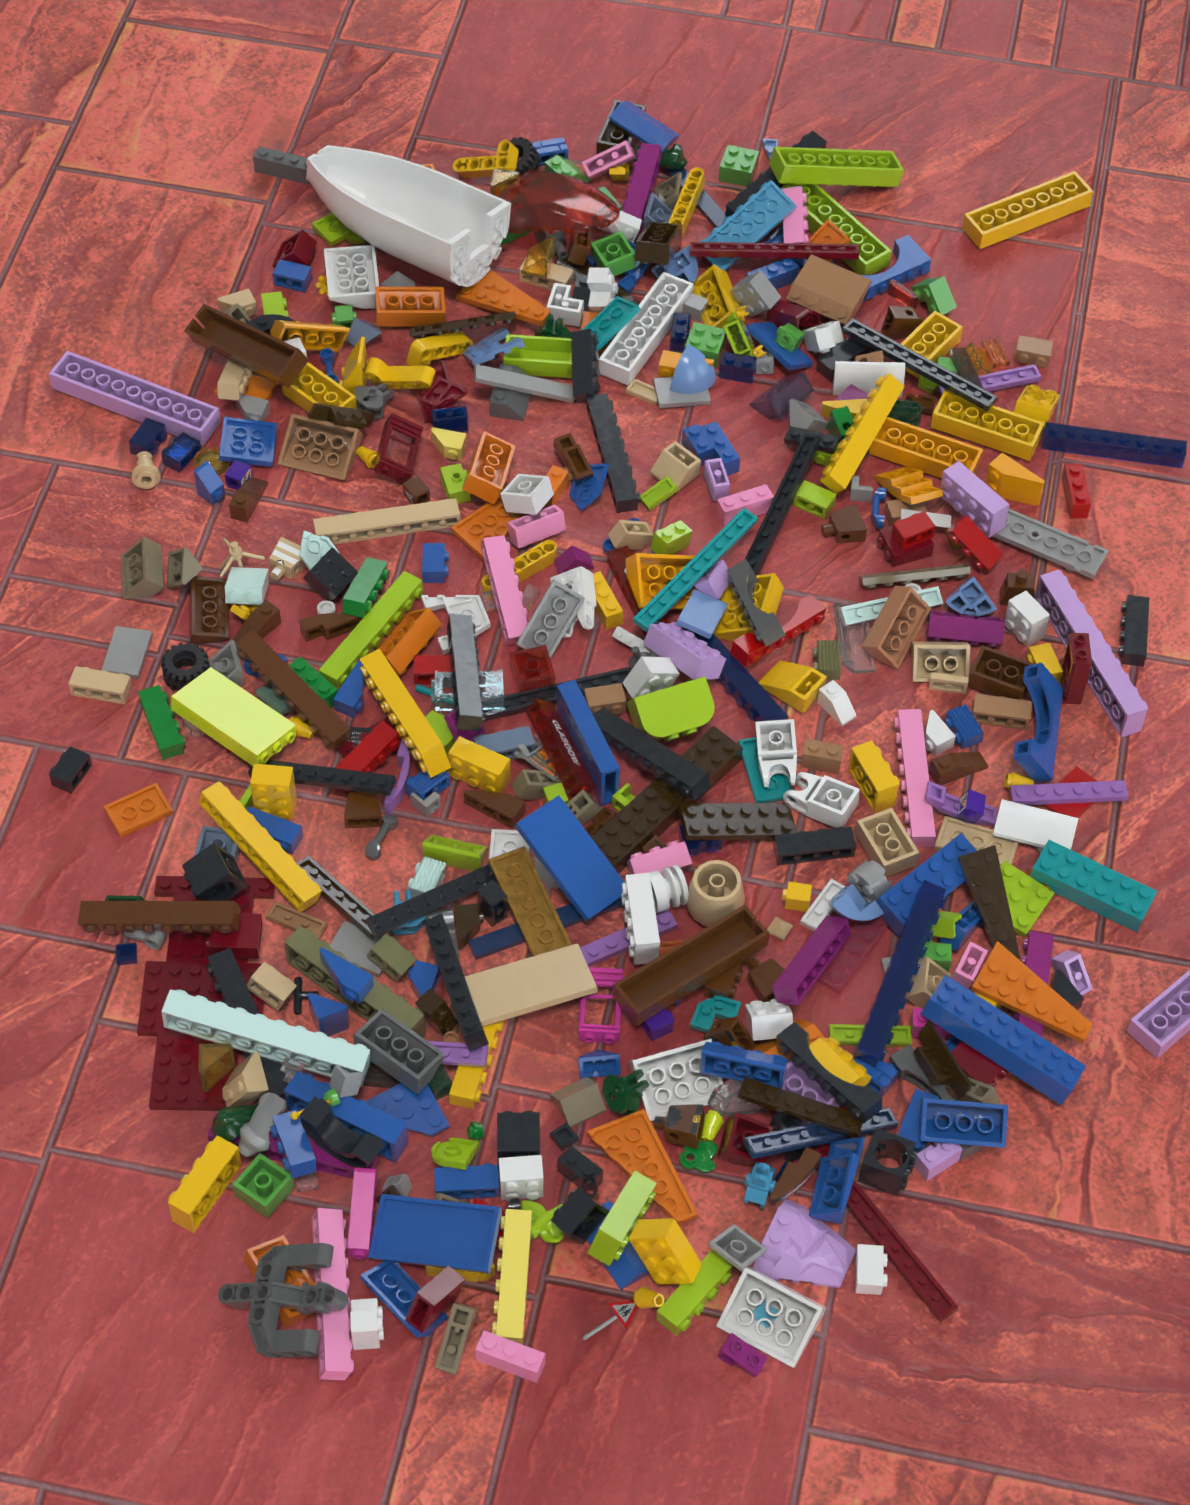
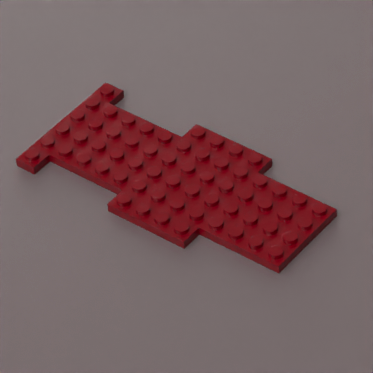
[137,876,276,1111]

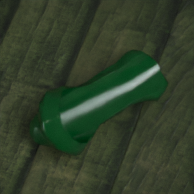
[634,144,687,170]
[211,1102,259,1141]

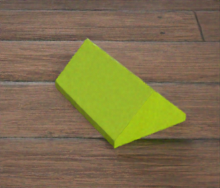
[422,834,488,871]

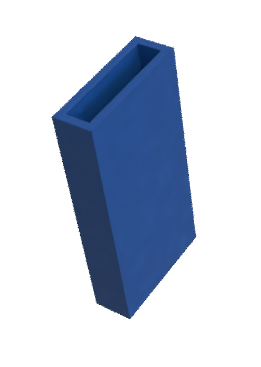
[557,680,620,806]

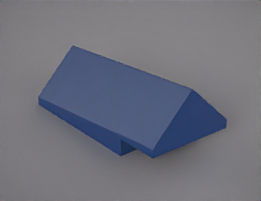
[809,1137,865,1224]

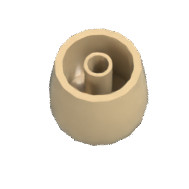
[687,860,745,927]

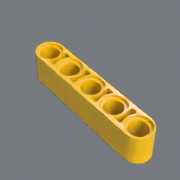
[669,167,705,237]
[482,540,557,599]

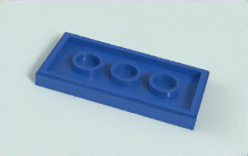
[747,322,814,370]

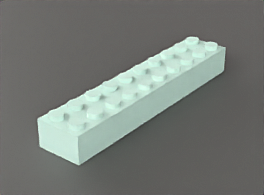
[161,989,370,1087]

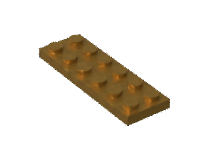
[488,846,572,957]

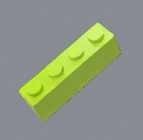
[656,1250,733,1336]

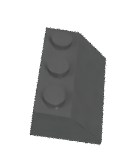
[489,364,531,421]

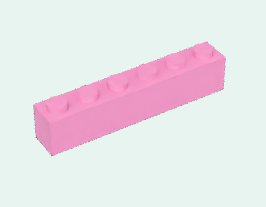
[481,535,528,646]

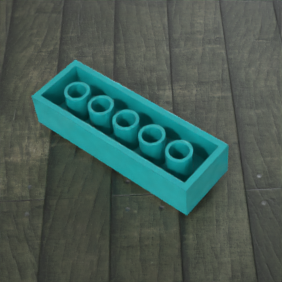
[1030,840,1157,932]

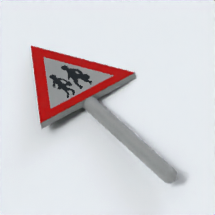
[583,1300,638,1340]

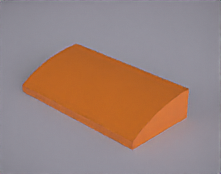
[243,1235,315,1327]

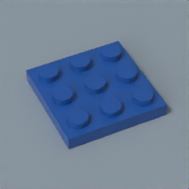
[219,417,277,467]

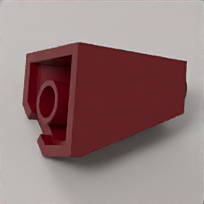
[766,300,821,331]

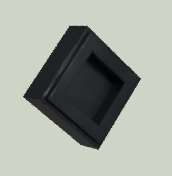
[550,1122,579,1152]

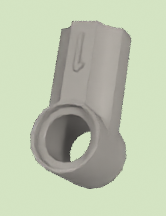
[124,930,167,950]

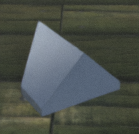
[345,318,382,347]

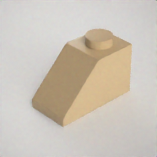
[217,289,257,317]

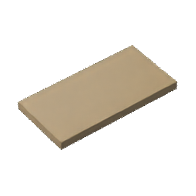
[465,943,598,1026]

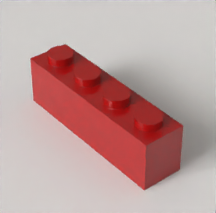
[335,721,401,794]

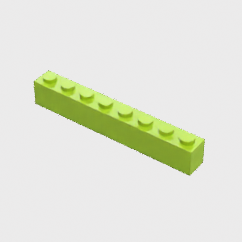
[319,571,424,691]

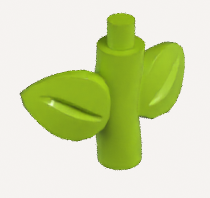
[521,1200,564,1243]

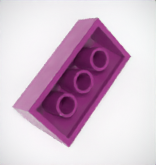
[927,610,1005,647]

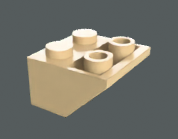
[650,441,701,493]

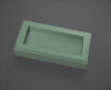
[255,685,294,715]

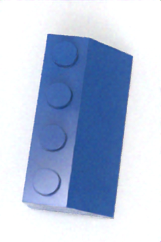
[700,1042,788,1089]
[920,1098,1008,1148]

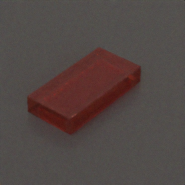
[887,279,919,310]

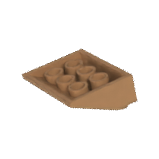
[786,254,872,325]
[277,414,363,481]

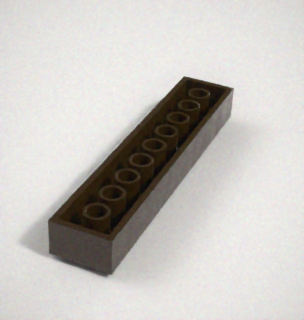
[591,726,743,874]

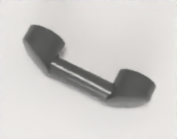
[365,814,398,861]

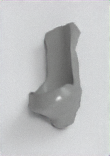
[239,1092,287,1157]

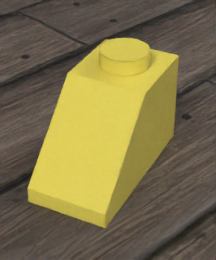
[431,427,467,461]

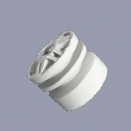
[649,864,689,913]

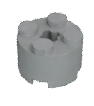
[847,860,892,903]

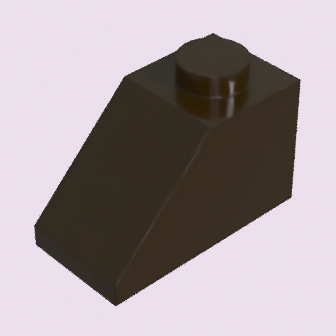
[454,903,484,950]

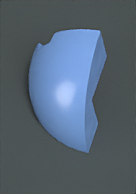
[651,245,698,283]
[670,344,716,394]
[945,576,997,616]
[828,884,884,921]

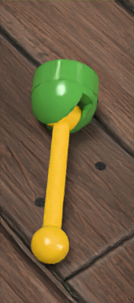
[290,1088,341,1120]

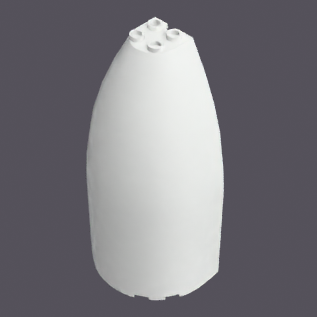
[306,145,511,287]

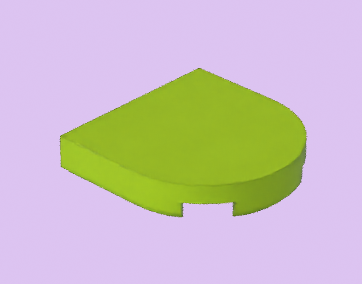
[431,1138,480,1170]

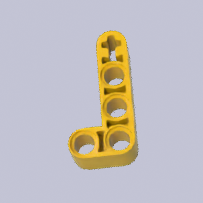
[453,140,518,179]
[406,331,474,366]
[364,357,435,389]

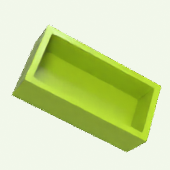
[503,334,572,378]
[587,1170,657,1266]

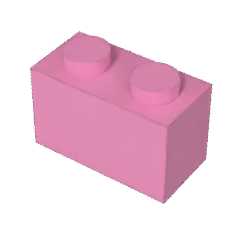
[951,941,988,989]

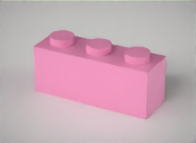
[582,141,636,179]
[716,484,774,526]
[507,504,566,549]
[626,840,692,875]
[475,1331,545,1383]

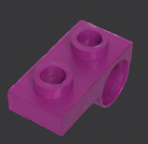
[718,1333,767,1378]

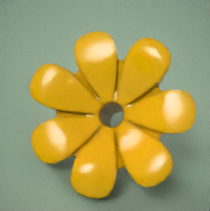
[316,275,329,296]

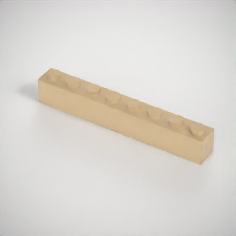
[313,498,460,545]

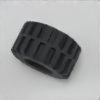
[505,137,541,183]
[161,642,210,692]

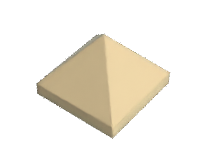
[767,917,793,941]

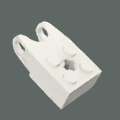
[550,566,597,638]
[755,719,797,787]
[783,772,860,828]

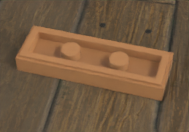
[265,901,328,940]

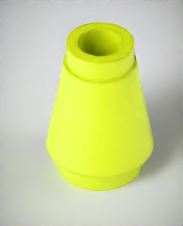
[701,1110,724,1142]

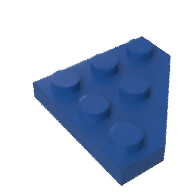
[366,1083,450,1137]

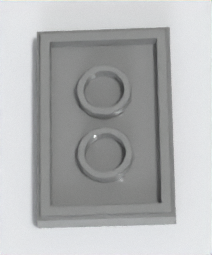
[653,377,711,408]
[102,626,153,679]
[330,921,383,978]

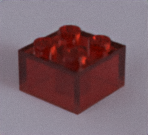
[510,645,555,692]

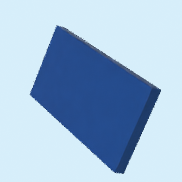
[514,795,625,921]
[368,1194,502,1273]

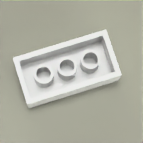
[621,873,660,965]

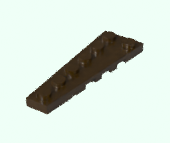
[957,845,1021,961]

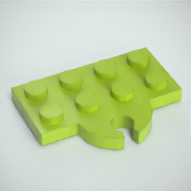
[312,213,365,247]

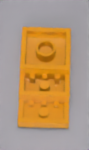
[874,466,943,505]

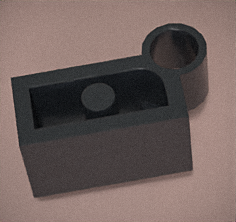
[557,1145,603,1199]

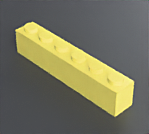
[492,1209,532,1344]

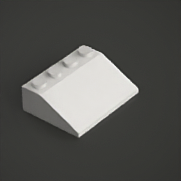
[324,245,379,309]
[628,1039,728,1121]
[716,1267,827,1368]

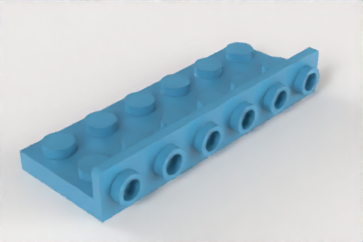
[700,180,796,271]

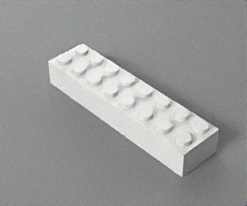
[599,272,694,385]

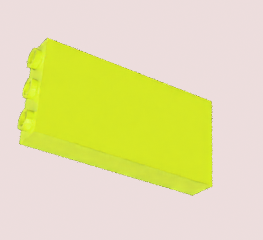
[171,667,296,766]

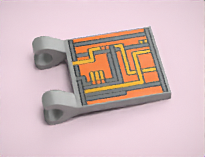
[514,732,576,781]

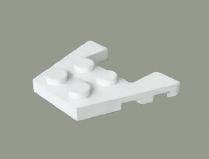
[421,595,491,655]

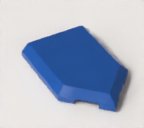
[569,463,609,511]

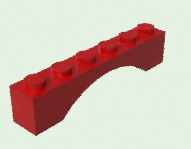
[730,595,826,667]

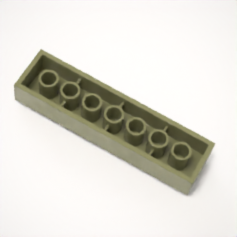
[284,926,426,1038]

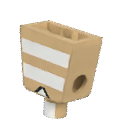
[269,537,307,581]

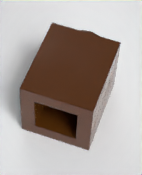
[403,476,430,504]

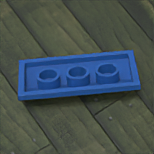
[609,100,680,153]
[587,1201,650,1290]
[359,1261,449,1338]

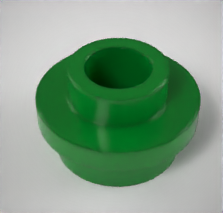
[467,1121,484,1141]

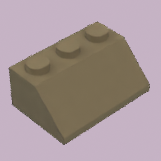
[121,536,164,599]

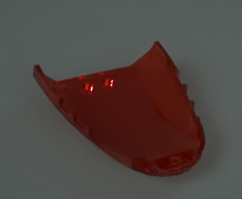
[498,169,620,234]

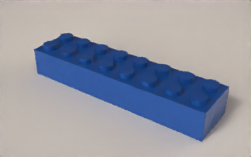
[920,975,1086,1105]

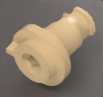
[131,451,161,489]

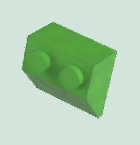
[545,155,591,194]

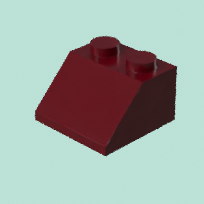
[272,229,317,268]
[717,1112,774,1166]

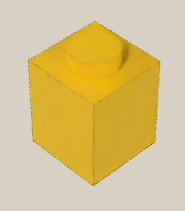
[782,882,812,912]

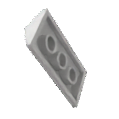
[516,579,585,662]

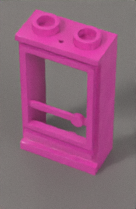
[578,967,623,1044]

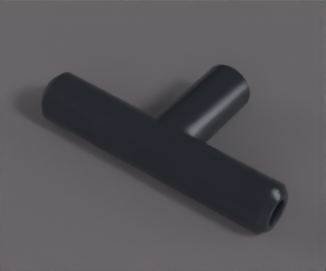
[294,977,319,1015]

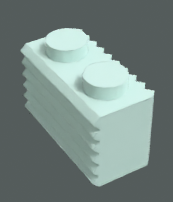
[407,856,446,897]

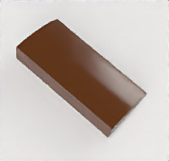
[189,576,229,644]

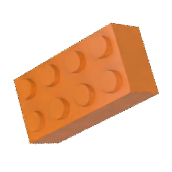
[462,431,516,504]

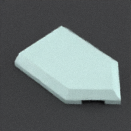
[299,531,340,570]

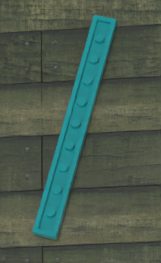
[633,508,758,632]

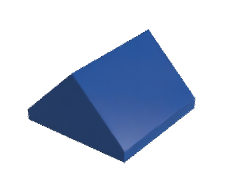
[308,992,350,1037]

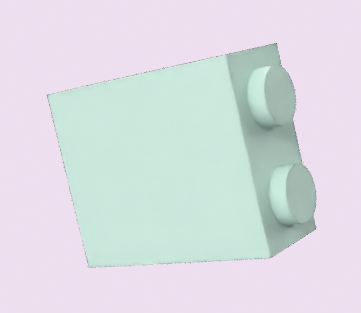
[225,567,269,605]

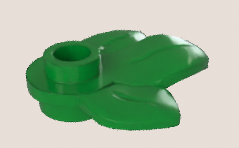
[679,1138,718,1172]

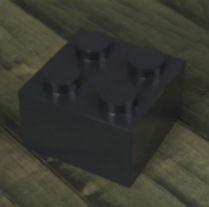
[303,547,358,601]
[551,1187,610,1245]

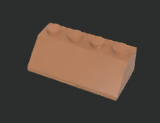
[861,586,931,669]

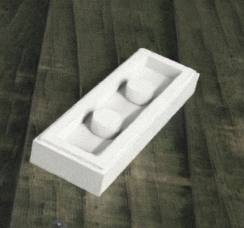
[800,879,845,932]

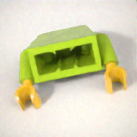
[723,305,766,359]

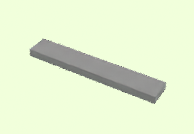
[474,364,575,403]

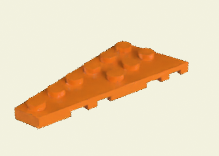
[456,269,551,326]
[451,473,535,561]
[971,941,1093,1044]
[587,1109,698,1225]

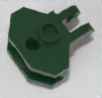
[535,313,571,338]
[602,1069,649,1115]

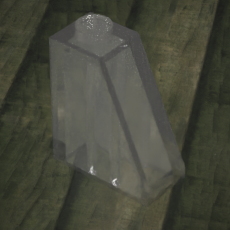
[707,1079,769,1117]

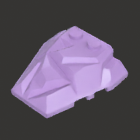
[753,1198,856,1288]

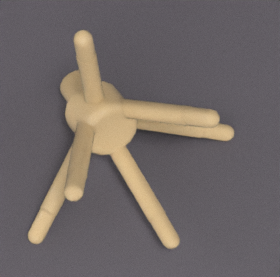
[219,538,265,578]

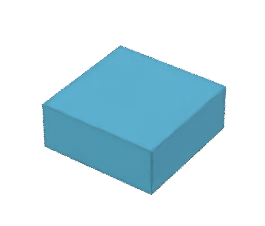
[750,1302,779,1328]

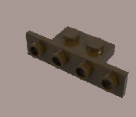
[307,403,376,429]
[913,1021,972,1099]

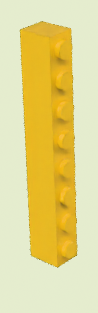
[820,373,904,494]
[198,781,322,913]

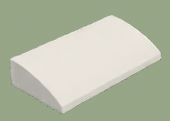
[832,361,905,397]
[993,799,1078,850]

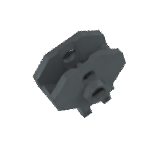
[354,383,395,420]

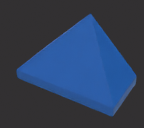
[578,1050,621,1078]

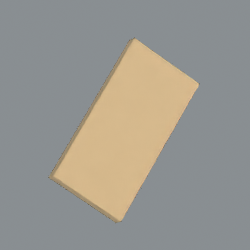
[934,816,1019,866]

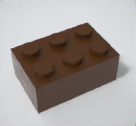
[968,645,1034,699]

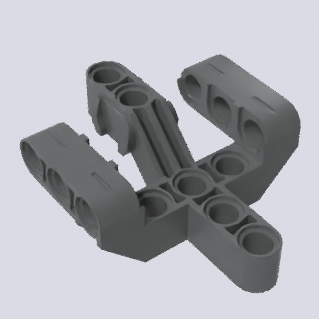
[218,1243,348,1358]

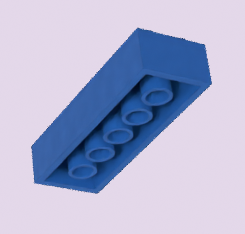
[876,833,977,936]
[284,1071,408,1164]

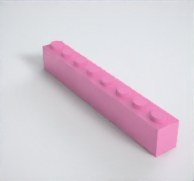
[894,709,936,848]
[312,1208,354,1381]

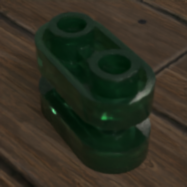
[887,399,923,427]

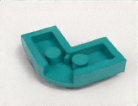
[690,995,741,1033]

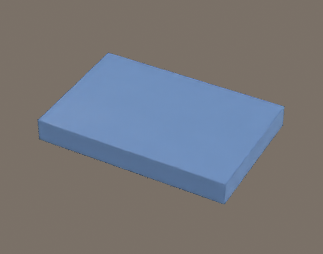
[676,589,728,639]

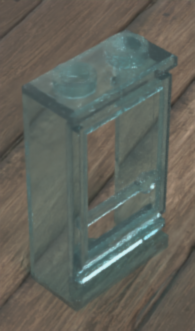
[431,669,504,711]

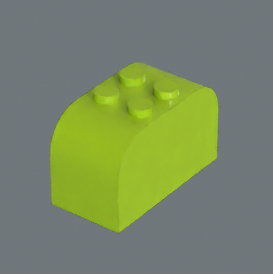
[627,676,715,742]

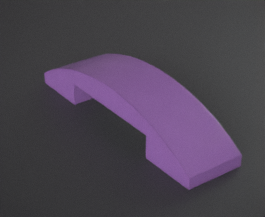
[384,740,410,814]
[925,781,997,826]

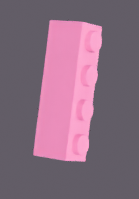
[782,186,809,244]

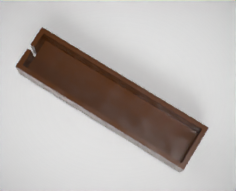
[184,304,309,388]
[613,905,769,1026]

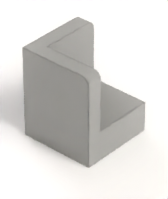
[682,293,708,322]
[850,476,873,502]
[410,792,441,818]
[329,1065,363,1098]

